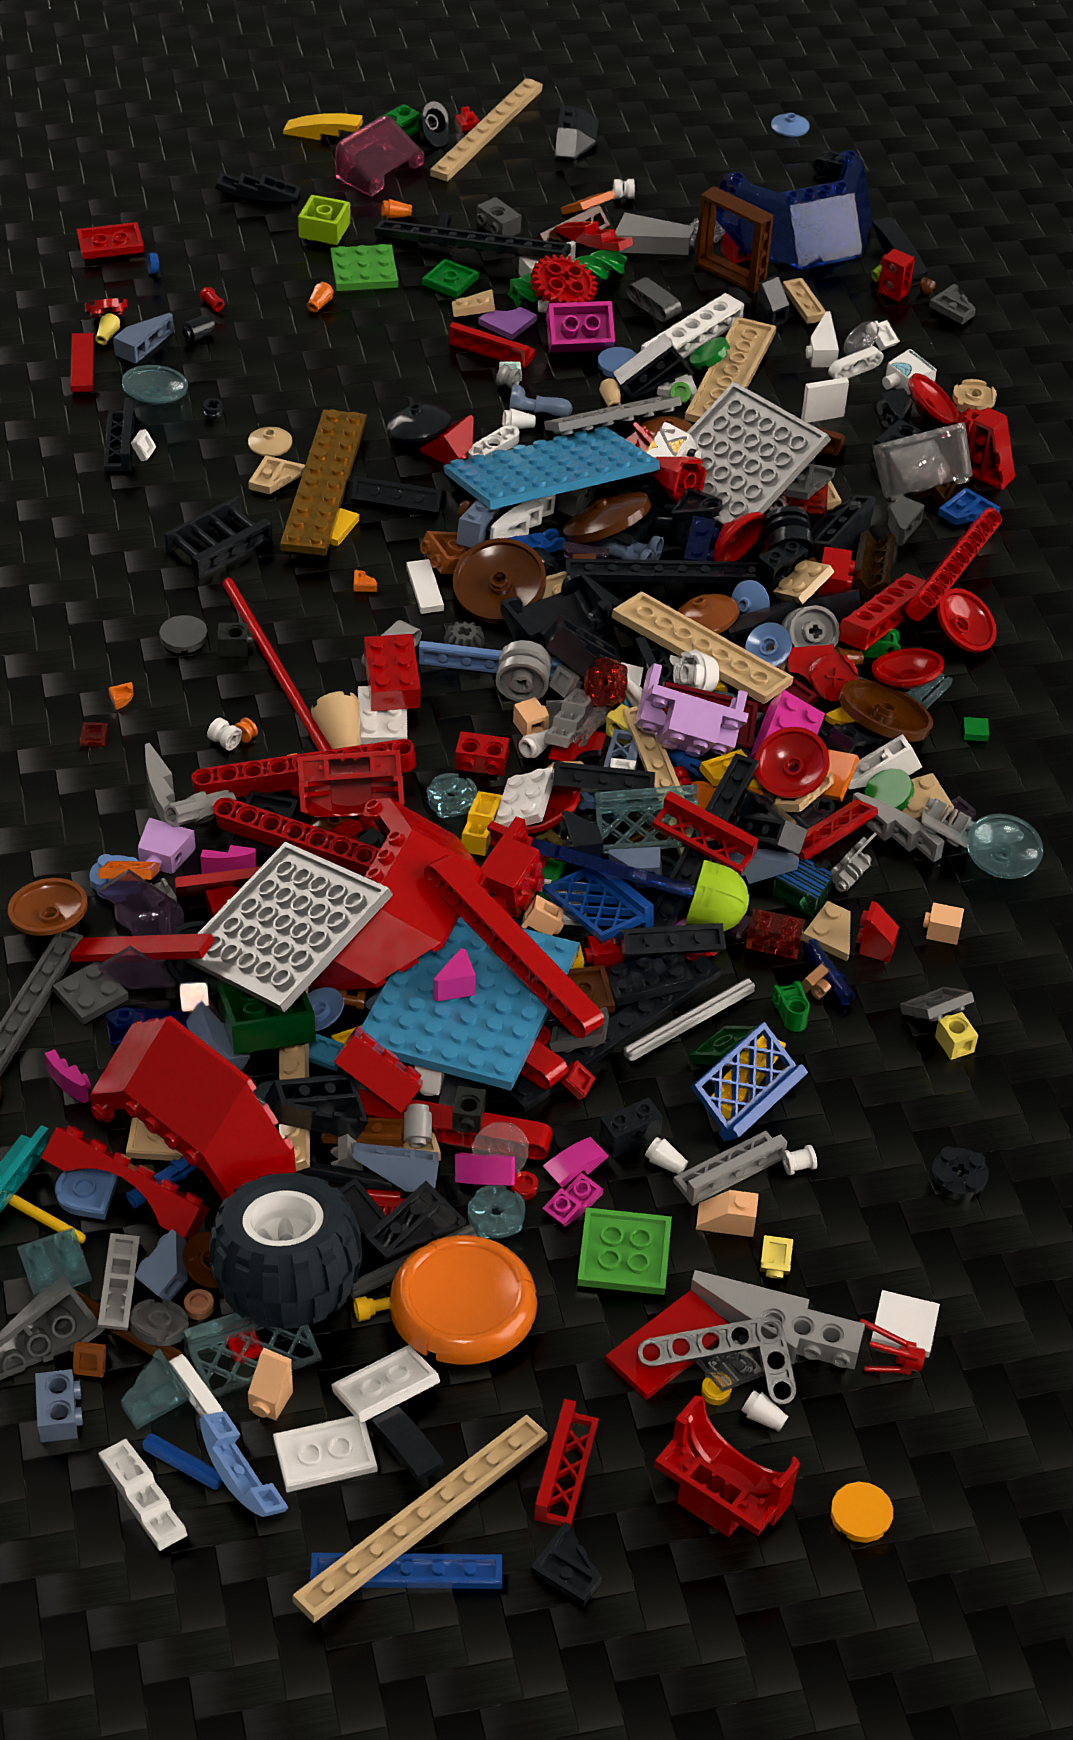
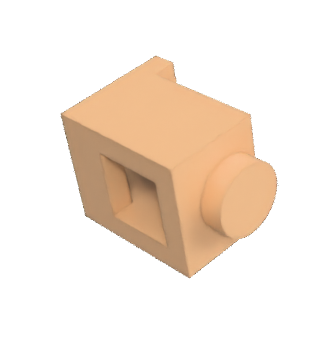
[521,895,564,936]

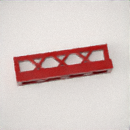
[449,322,536,368]
[652,791,759,875]
[789,799,878,864]
[534,1399,599,1527]

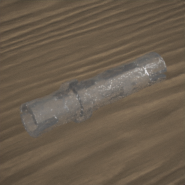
[573,699,613,747]

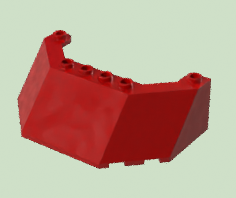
[309,798,483,991]
[90,1016,296,1201]

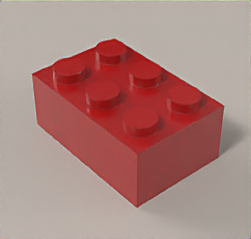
[364,634,421,711]

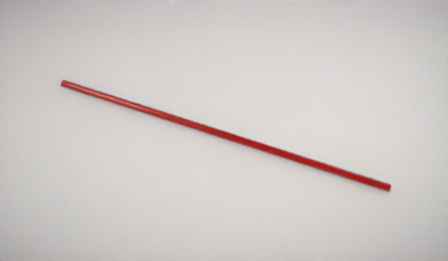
[222,578,381,833]

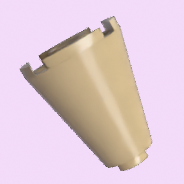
[311,691,361,749]

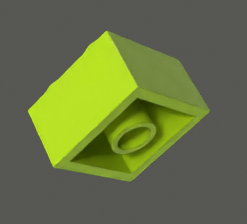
[298,195,350,245]

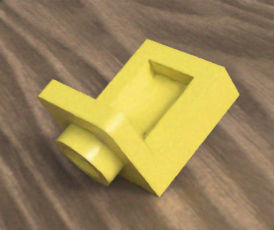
[760,1235,793,1279]

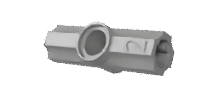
[164,790,237,827]

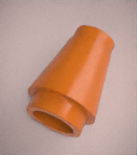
[381,199,412,219]
[307,282,334,313]

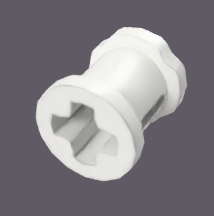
[782,1145,817,1175]

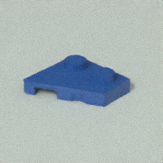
[938,488,1000,525]

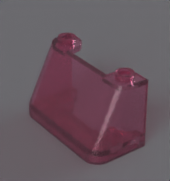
[335,115,424,196]

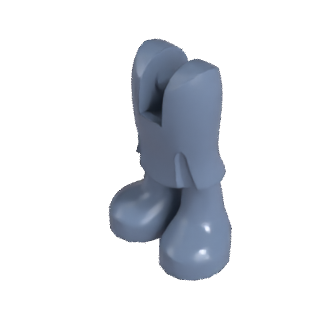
[510,384,573,417]
[592,535,664,560]

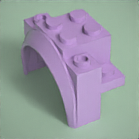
[634,663,749,757]

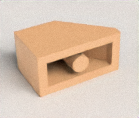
[696,1190,758,1237]
[248,1348,293,1420]

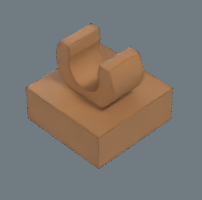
[801,964,831,1000]

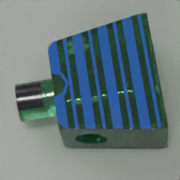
[773,858,833,918]

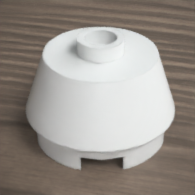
[673,649,719,692]

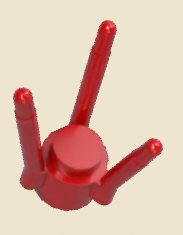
[859,1319,925,1375]

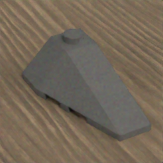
[0,1275,105,1380]

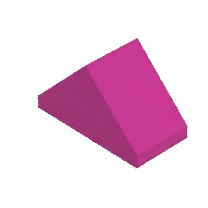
[433,948,476,1001]

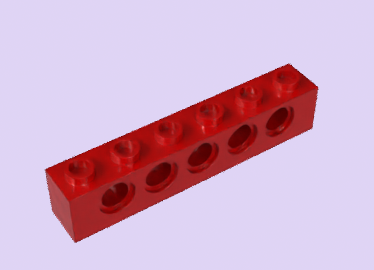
[839,573,926,651]

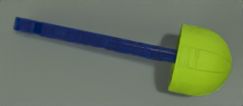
[531,838,749,931]

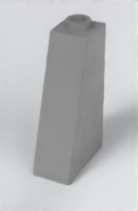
[615,213,697,255]

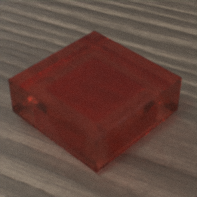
[80,722,108,747]

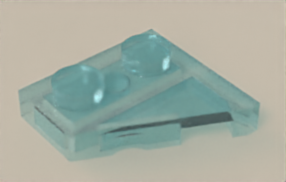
[121,1349,190,1429]

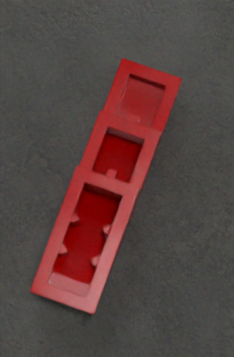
[555,221,633,251]

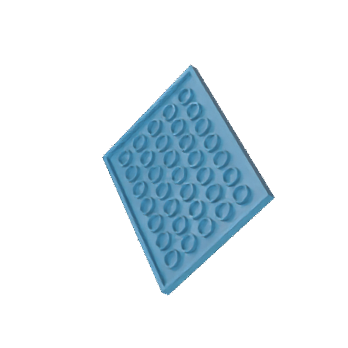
[444,426,660,510]
[361,916,580,1091]

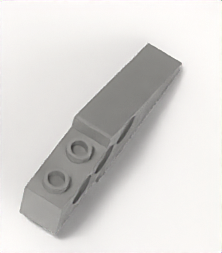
[691,1270,865,1369]

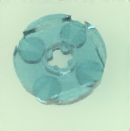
[427,773,477,818]
[468,1185,525,1239]

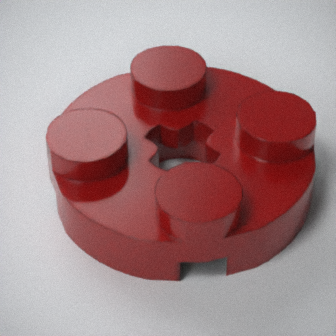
[84,298,128,319]

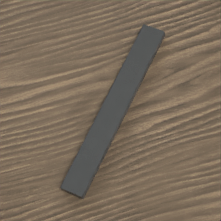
[0,931,83,1077]

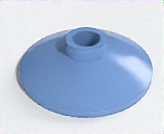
[771,113,809,137]
[732,580,770,615]
[745,622,792,667]
[308,987,344,1031]

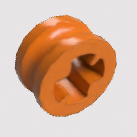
[234,717,258,743]

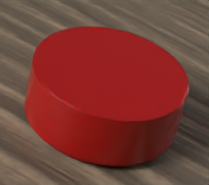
[510,1171,538,1200]

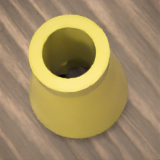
[95,313,120,345]

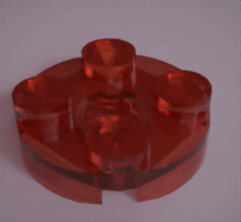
[584,657,628,707]

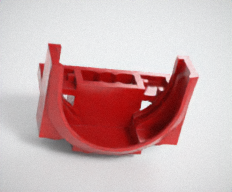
[297,750,404,817]
[478,816,548,919]
[654,1395,800,1538]

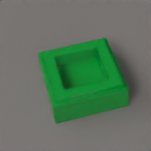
[963,717,989,742]

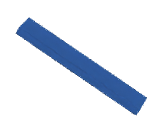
[310,1553,502,1589]

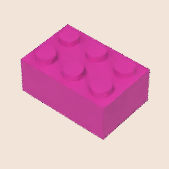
[546,301,615,353]
[749,690,825,772]

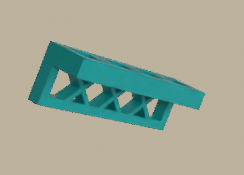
[0,1125,49,1213]

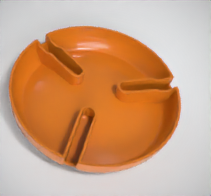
[389,1235,537,1365]

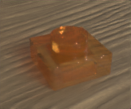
[180,982,209,1012]

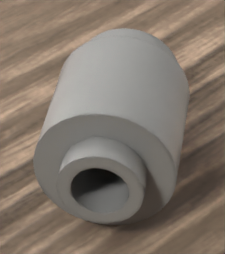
[403,1104,432,1147]

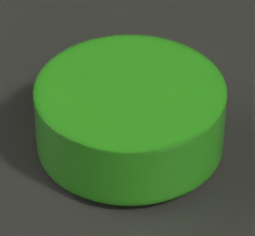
[670,382,692,405]

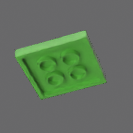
[331,244,398,291]
[577,1207,672,1295]

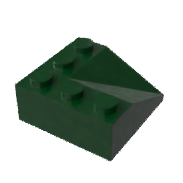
[217,983,316,1055]

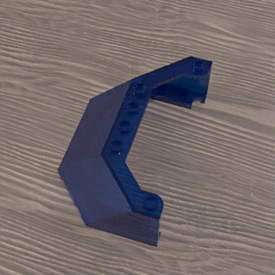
[716,150,872,270]

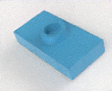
[309,1034,343,1072]

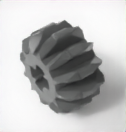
[444,620,485,648]

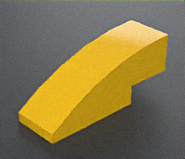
[461,791,503,856]

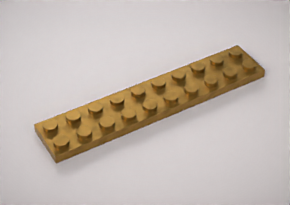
[280,409,367,556]

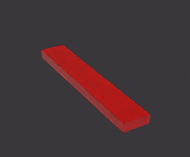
[69,933,215,962]

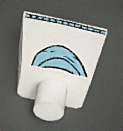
[882,349,937,394]

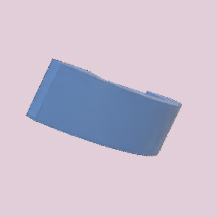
[199,1411,288,1517]

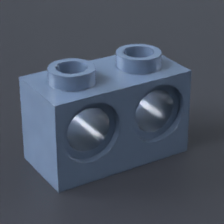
[35,1369,83,1443]

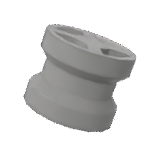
[496,364,521,389]

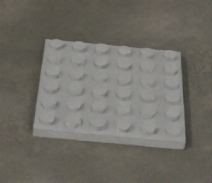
[660,381,830,525]
[182,842,393,1012]

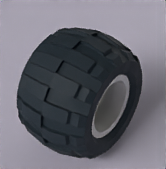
[209,1173,362,1329]

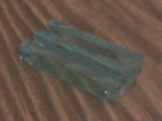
[907,673,953,709]

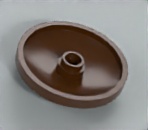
[563,492,651,544]
[453,538,547,624]
[839,679,933,742]

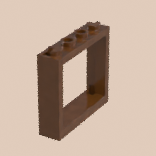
[695,186,774,293]

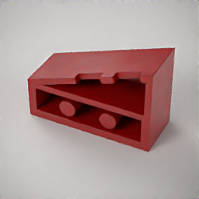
[964,407,1015,490]
[334,1025,423,1113]

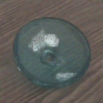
[122,365,188,405]
[967,814,1043,879]

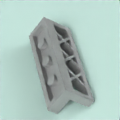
[673,1131,787,1206]

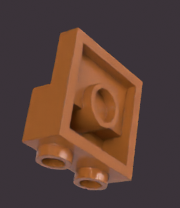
[420,531,470,575]

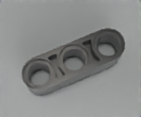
[626,277,682,322]

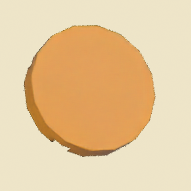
[831,1482,893,1543]

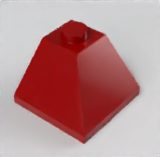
[419,415,474,464]

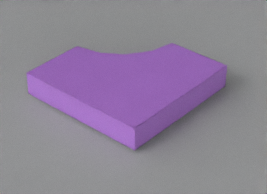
[478,307,537,340]

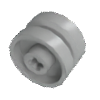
[781,605,840,648]
[496,640,552,702]

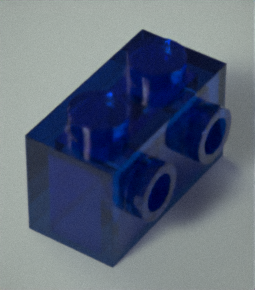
[684,516,719,561]

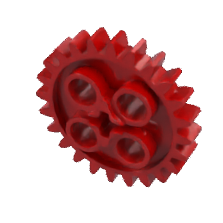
[530,254,598,303]

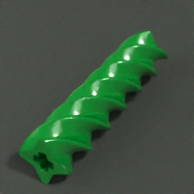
[508,250,627,308]

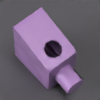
[138,818,196,874]

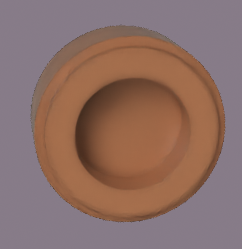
[184,1289,214,1320]

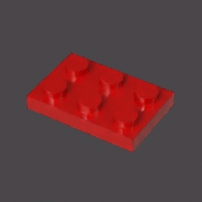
[76,222,144,259]

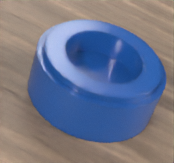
[147,253,159,274]

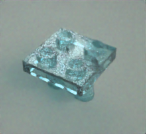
[17,1227,92,1298]

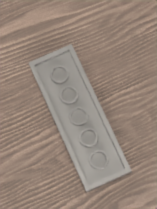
[544,395,681,435]

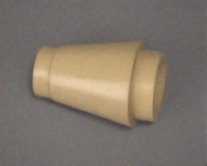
[599,378,621,407]

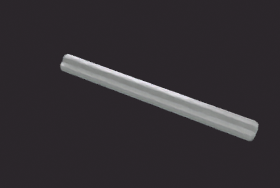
[623,978,755,1061]

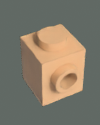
[513,697,549,736]
[923,903,964,945]

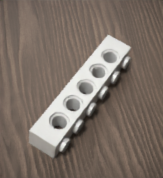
[641,293,744,358]

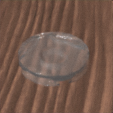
[472,1122,529,1174]

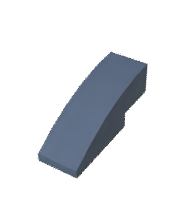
[714,849,799,884]

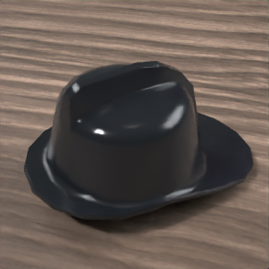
[418,101,449,147]

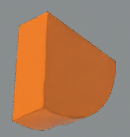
[354,570,377,592]
[108,682,133,710]

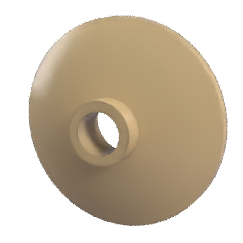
[248,427,292,457]

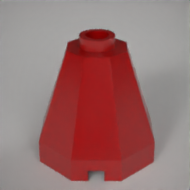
[649,457,707,503]

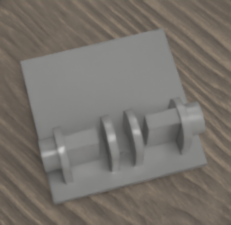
[921,798,975,848]
[826,833,876,892]

